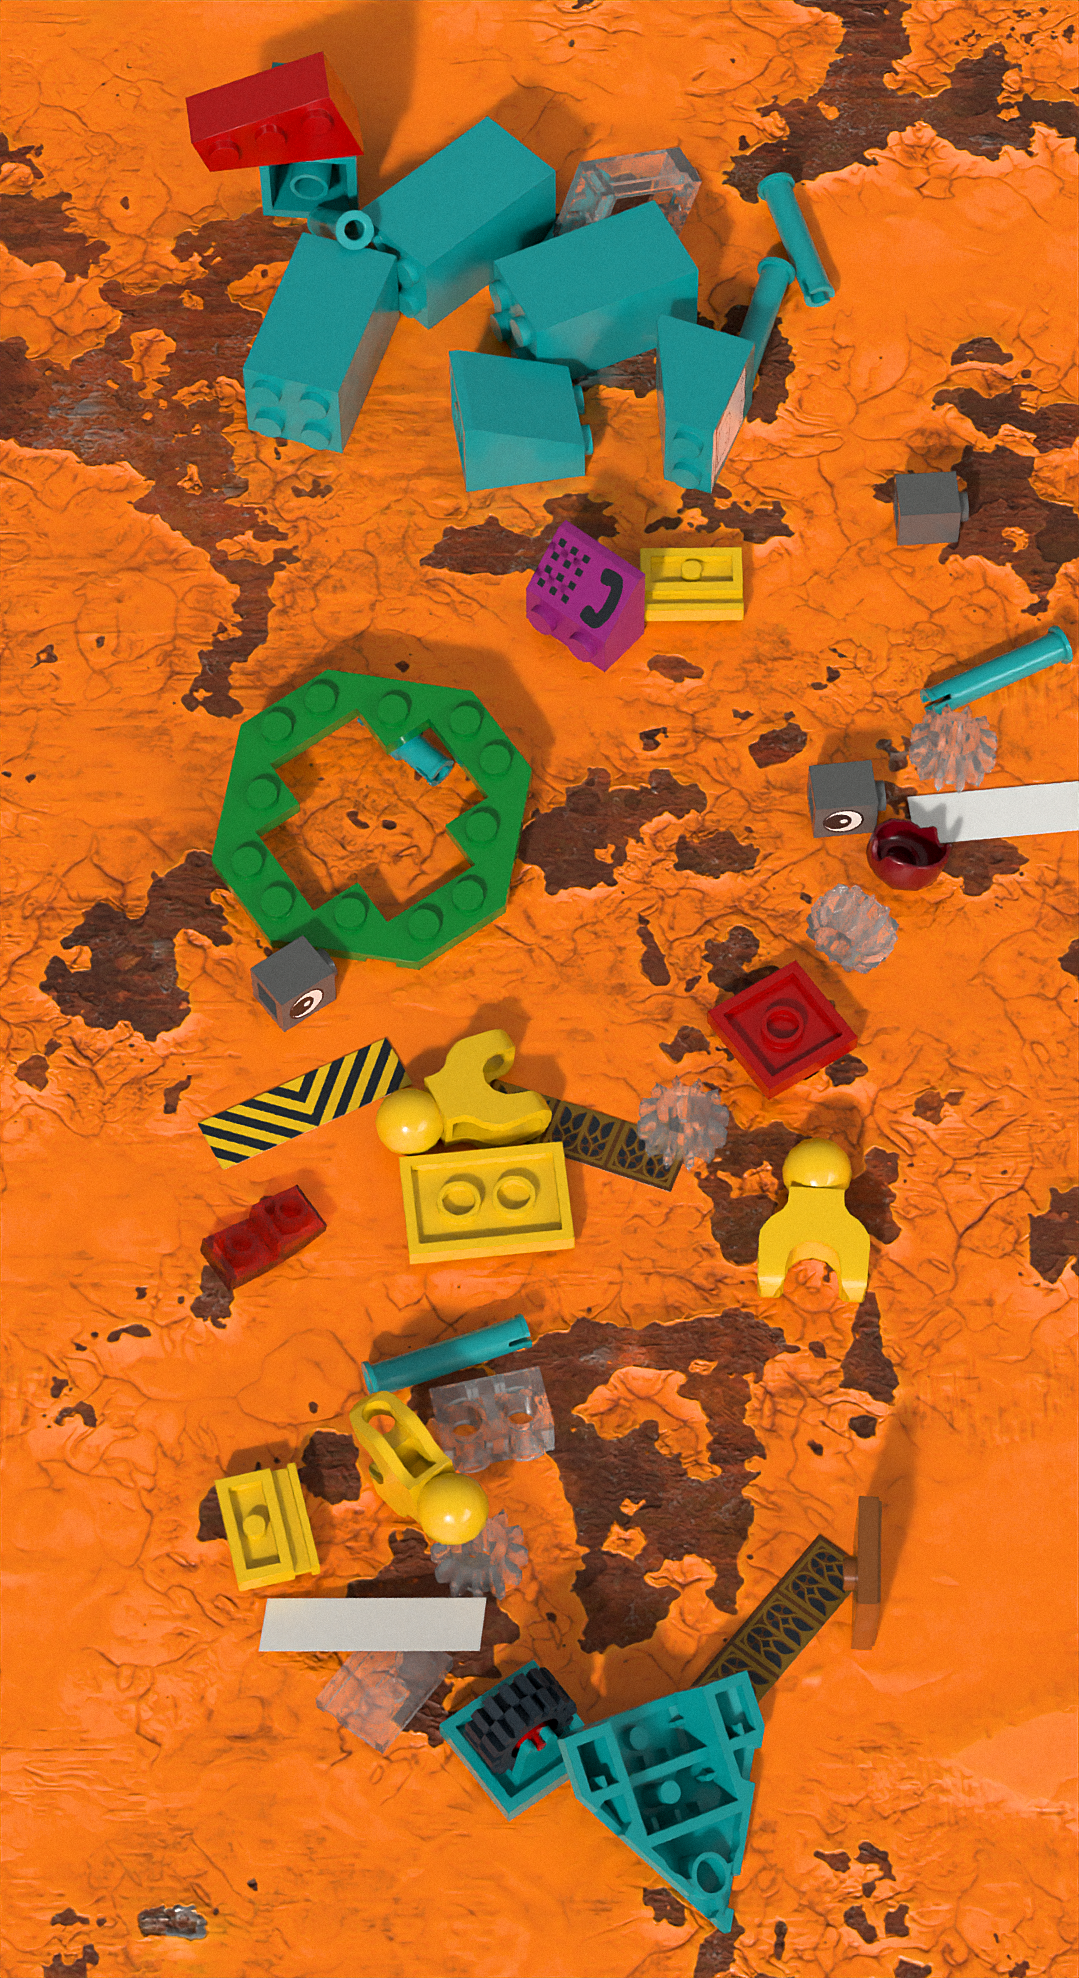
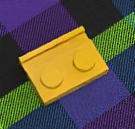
[640,547,744,621]
[214,1462,320,1592]

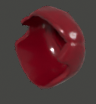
[866,818,952,891]

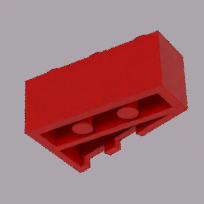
[185,51,365,172]

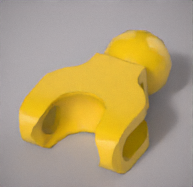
[375,1029,552,1156]
[757,1137,870,1303]
[349,1391,489,1545]

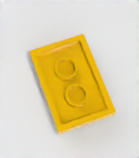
[399,1141,575,1264]

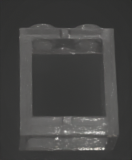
[552,147,702,238]

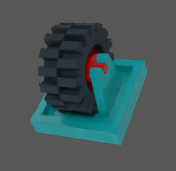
[439,1659,585,1822]

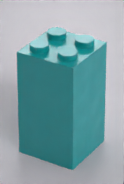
[360,116,556,330]
[489,200,699,380]
[243,232,400,453]

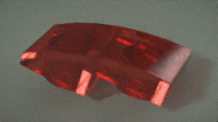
[200,1185,327,1292]

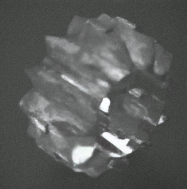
[909,703,998,794]
[806,883,899,974]
[637,1075,729,1171]
[430,1509,528,1601]

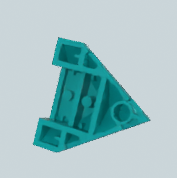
[557,1670,765,1934]

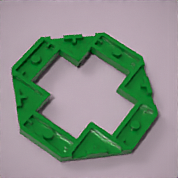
[211,669,533,970]

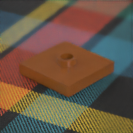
[843,1496,882,1650]

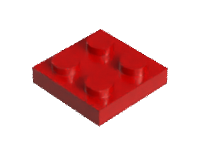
[707,960,858,1100]

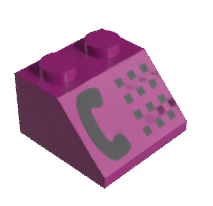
[526,520,645,672]

